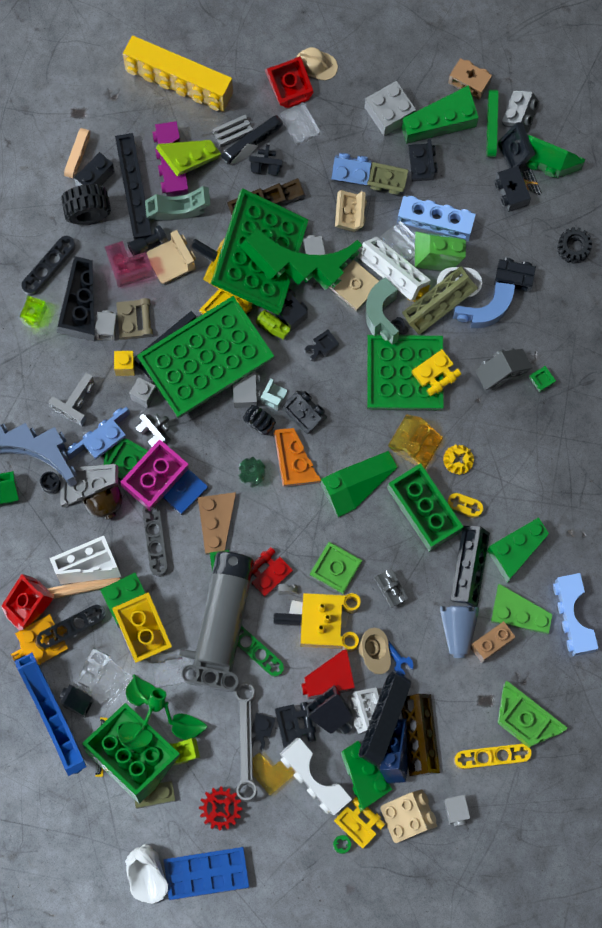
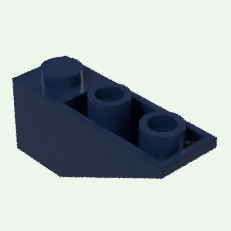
[380,719,408,783]

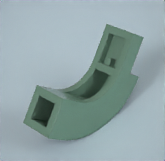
[145,186,211,220]
[366,277,399,345]

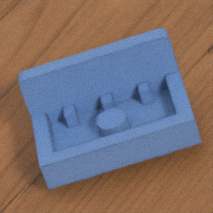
[331,153,372,185]

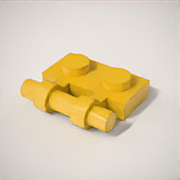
[411,349,462,396]
[334,796,386,849]

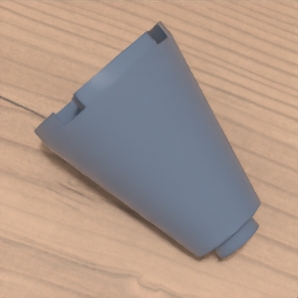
[440,606,479,658]

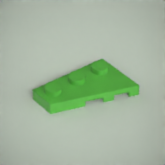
[491,583,552,634]

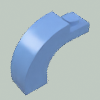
[453,282,515,329]

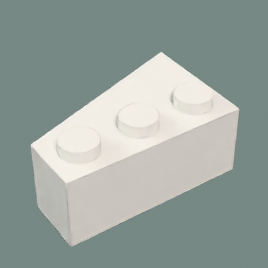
[50,536,121,584]

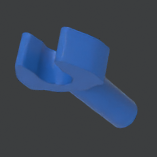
[388,641,413,676]

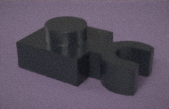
[304,329,339,361]
[252,713,275,750]

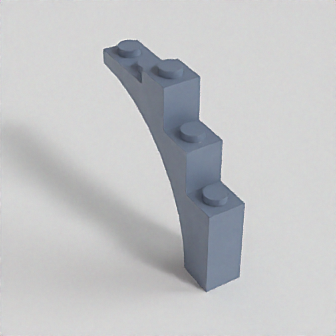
[0,423,77,487]

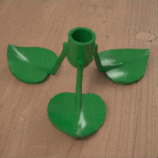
[118,674,207,750]

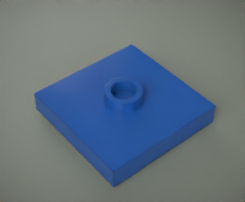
[163,469,208,515]

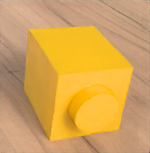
[114,351,135,376]

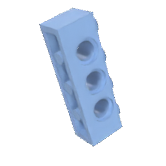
[397,196,476,241]

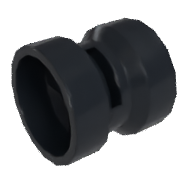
[40,471,61,495]

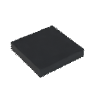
[498,122,535,169]

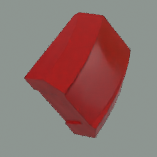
[265,56,314,108]
[1,574,54,631]

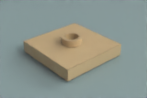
[329,260,379,311]

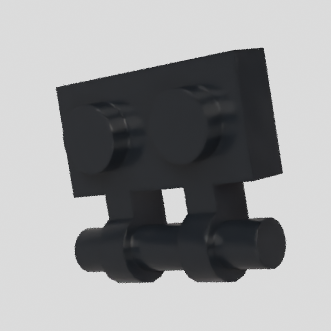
[275,702,316,748]

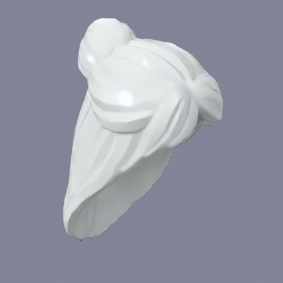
[125,844,168,904]

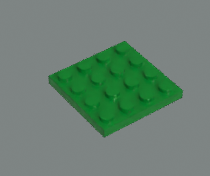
[367,335,444,410]

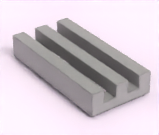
[212,115,253,147]

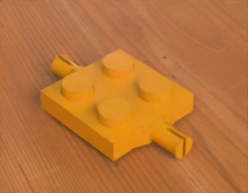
[11,614,69,665]

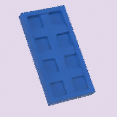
[163,847,249,901]

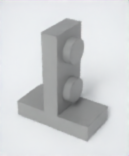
[48,373,94,426]

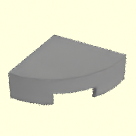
[278,584,298,595]

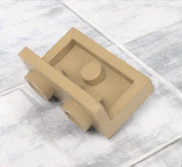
[335,190,367,232]

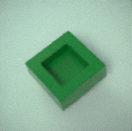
[529,366,556,393]

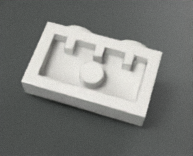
[348,687,379,734]

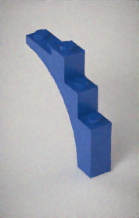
[14,653,87,776]

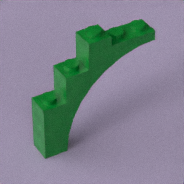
[239,229,362,290]

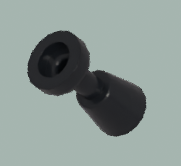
[127,225,168,259]

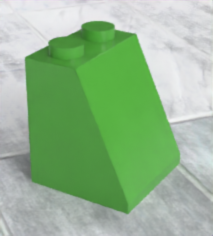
[415,231,466,271]

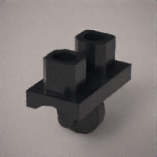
[249,144,283,176]

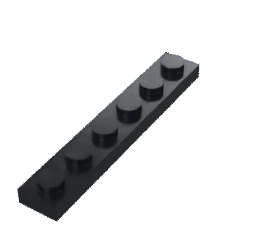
[115,133,152,240]

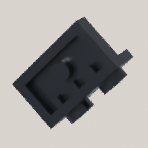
[408,139,438,182]
[281,391,327,434]

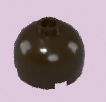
[82,485,122,520]

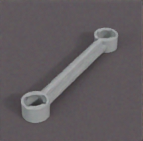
[235,682,258,802]

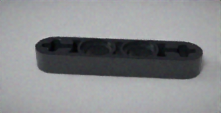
[221,115,283,164]
[21,236,75,296]
[35,604,106,650]

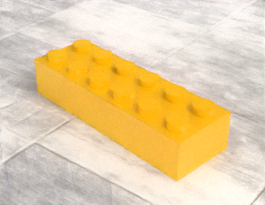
[123,35,233,112]

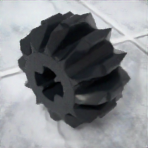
[243,405,276,435]

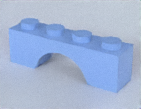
[553,573,598,656]

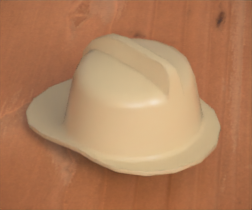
[297,47,338,80]
[358,627,391,674]

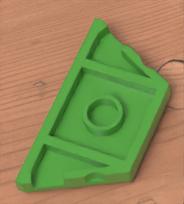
[497,681,567,748]

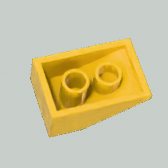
[112,592,172,663]

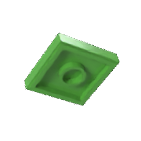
[309,542,362,594]

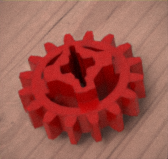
[199,786,242,831]

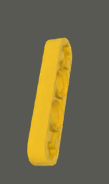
[454,744,531,769]

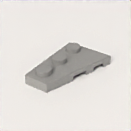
[60,464,118,507]

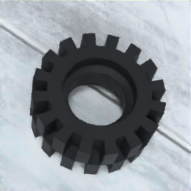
[557,227,593,264]

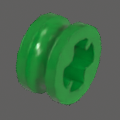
[333,835,351,854]

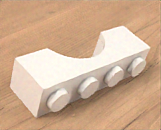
[280,738,352,815]

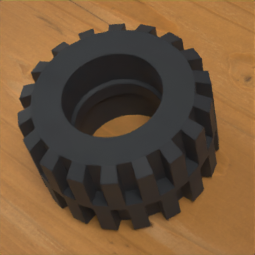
[61,184,111,225]

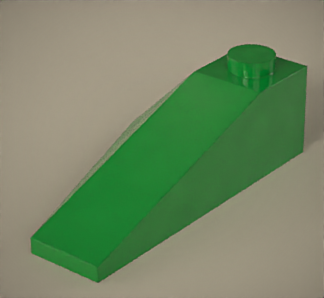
[321,451,397,518]

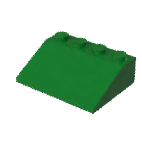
[82,703,180,804]

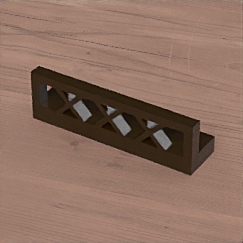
[402,694,440,776]

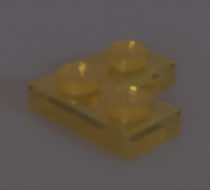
[252,752,295,796]

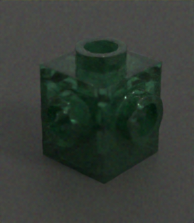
[238,457,266,488]

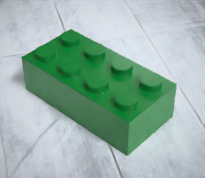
[387,463,463,552]

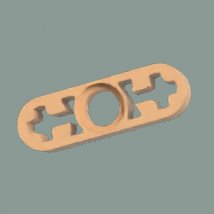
[64,128,91,179]

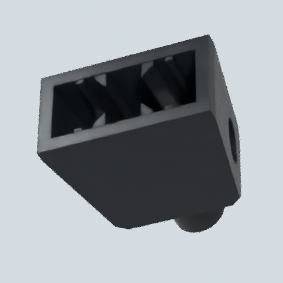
[305,685,353,734]

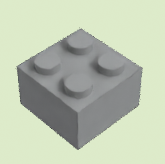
[365,81,416,136]

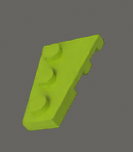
[156,140,221,177]

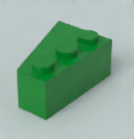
[487,517,549,583]

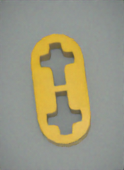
[447,493,483,518]

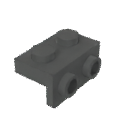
[502,91,539,132]

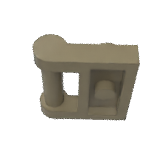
[116,298,153,340]

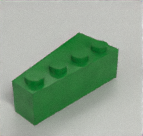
[401,85,479,144]

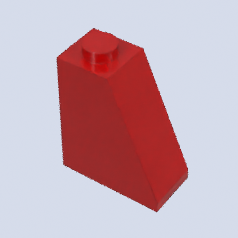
[301,649,355,700]

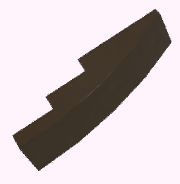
[227,178,306,215]

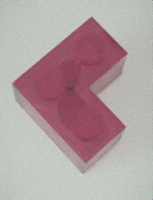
[105,241,153,288]

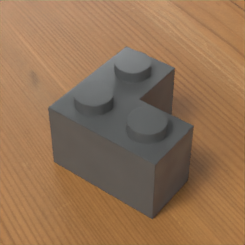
[475,348,533,390]

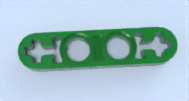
[486,89,498,157]
[237,625,284,677]

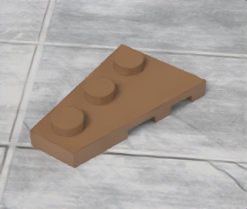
[198,492,236,555]

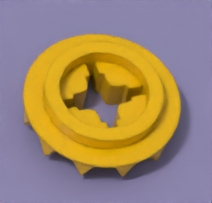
[443,444,474,475]

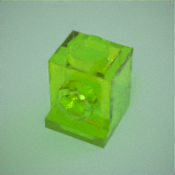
[19,295,47,328]

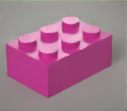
[121,439,189,511]

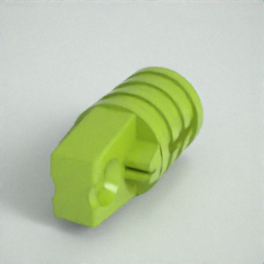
[255,309,291,340]

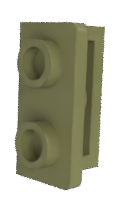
[367,162,409,195]

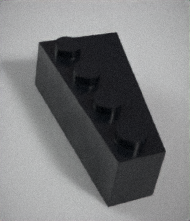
[57,256,95,341]

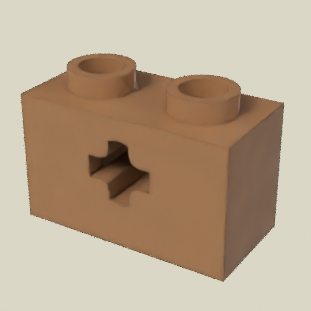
[448,58,492,100]
[471,621,515,663]

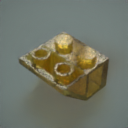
[388,414,443,469]

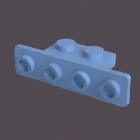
[66,406,130,460]

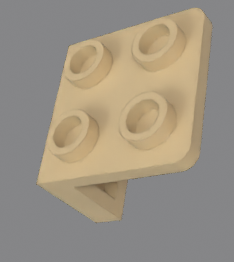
[146,230,196,284]
[381,789,437,843]

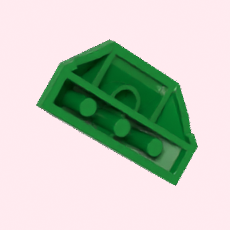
[525,134,586,178]

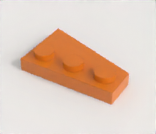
[274,428,321,487]

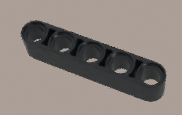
[359,671,411,766]

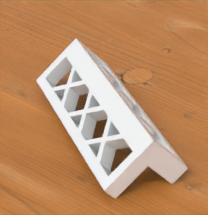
[357,237,431,301]

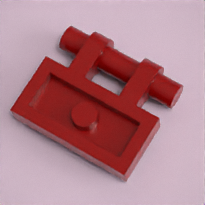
[251,547,293,598]

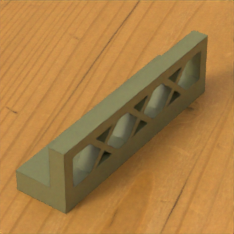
[402,266,478,335]

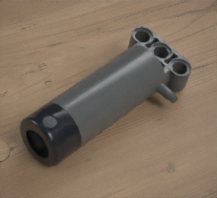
[179,551,254,692]

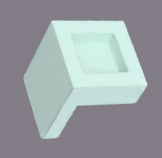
[261,378,287,411]

